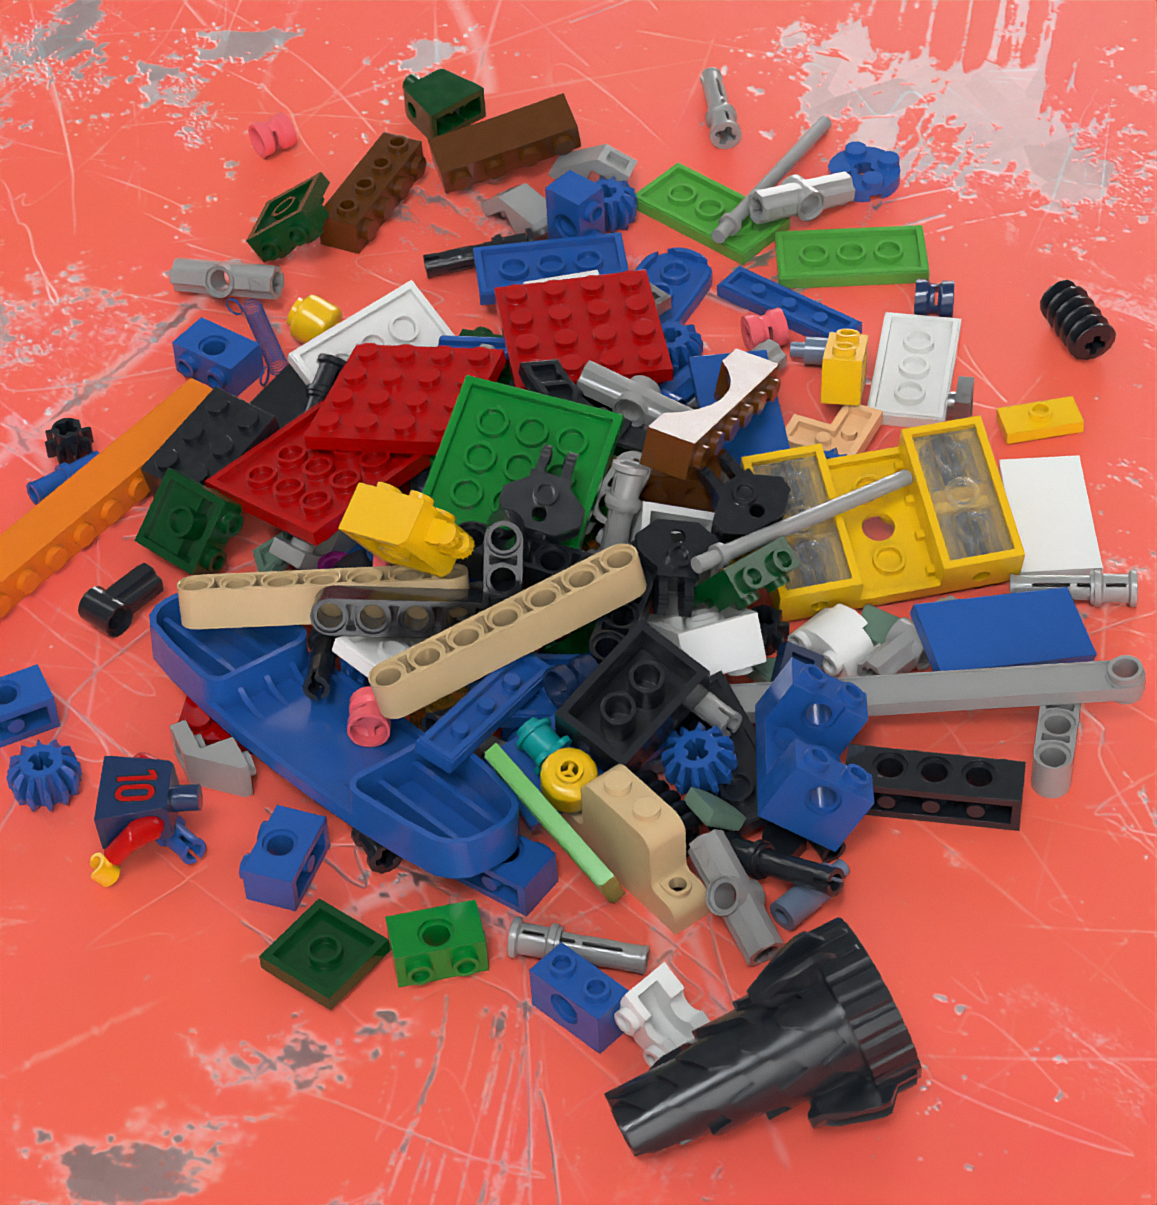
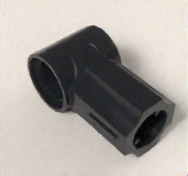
[78,563,164,637]

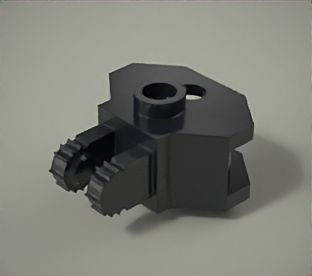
[498,444,585,544]
[696,452,791,544]
[629,519,719,618]

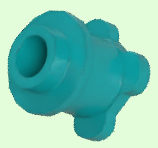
[515,717,572,776]

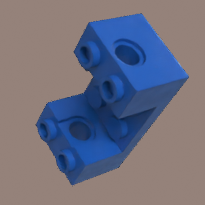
[755,657,874,852]

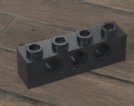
[845,744,1026,831]

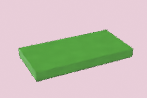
[635,163,790,265]
[774,225,929,289]
[484,743,626,903]

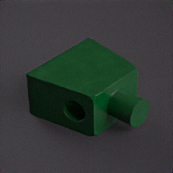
[402,69,486,140]

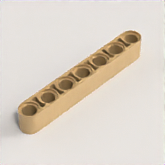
[368,543,647,719]
[177,563,470,629]

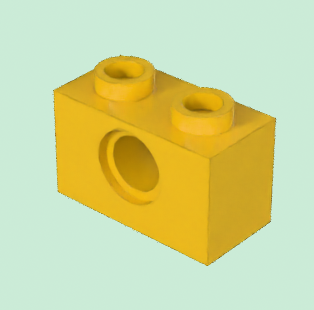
[821,329,869,406]

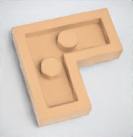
[785,404,883,455]

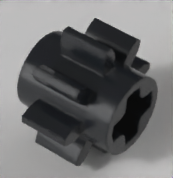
[44,418,94,464]
[751,605,789,656]

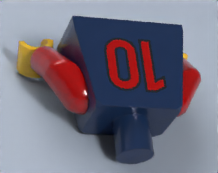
[90,752,203,887]

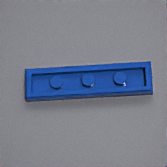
[717,266,862,338]
[414,653,552,774]

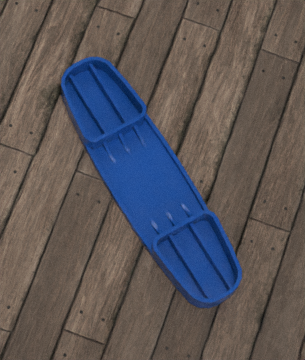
[149,593,519,879]

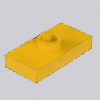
[996,396,1084,444]

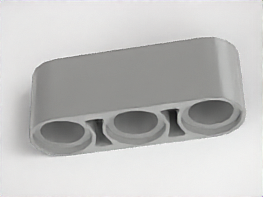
[1031,703,1081,798]

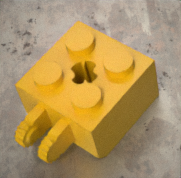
[338,482,475,578]

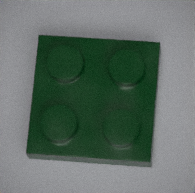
[259,898,390,1010]

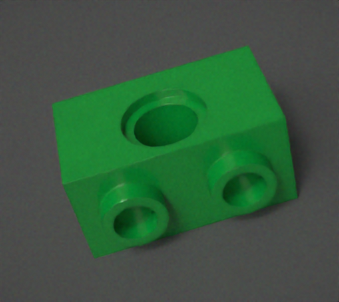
[385,899,489,988]

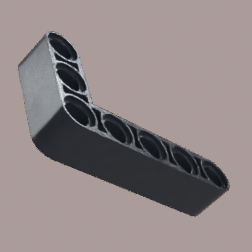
[310,508,525,638]
[455,521,653,665]

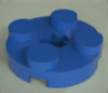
[828,141,901,202]

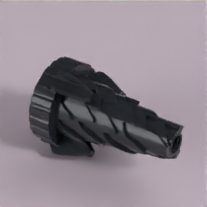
[604,917,922,1157]

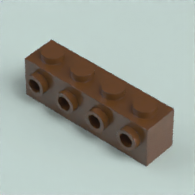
[428,93,581,194]
[319,132,427,254]

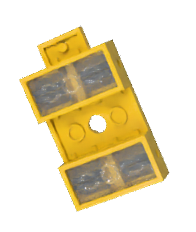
[720,415,1026,622]

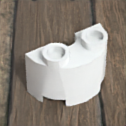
[788,603,881,678]
[614,962,710,1068]

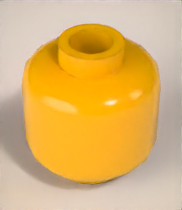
[286,295,343,344]
[540,747,598,813]

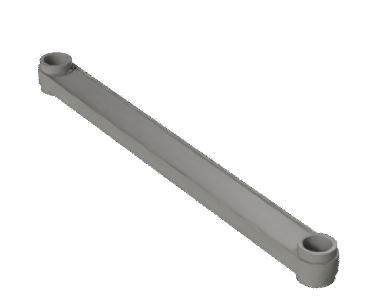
[730,655,1146,723]

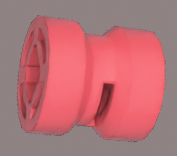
[248,112,297,158]
[740,308,789,351]
[347,686,391,748]

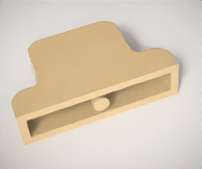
[562,764,711,935]

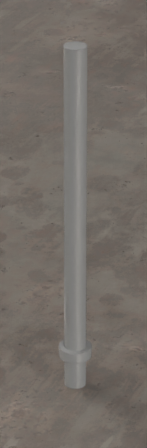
[711,116,832,243]
[691,469,913,574]

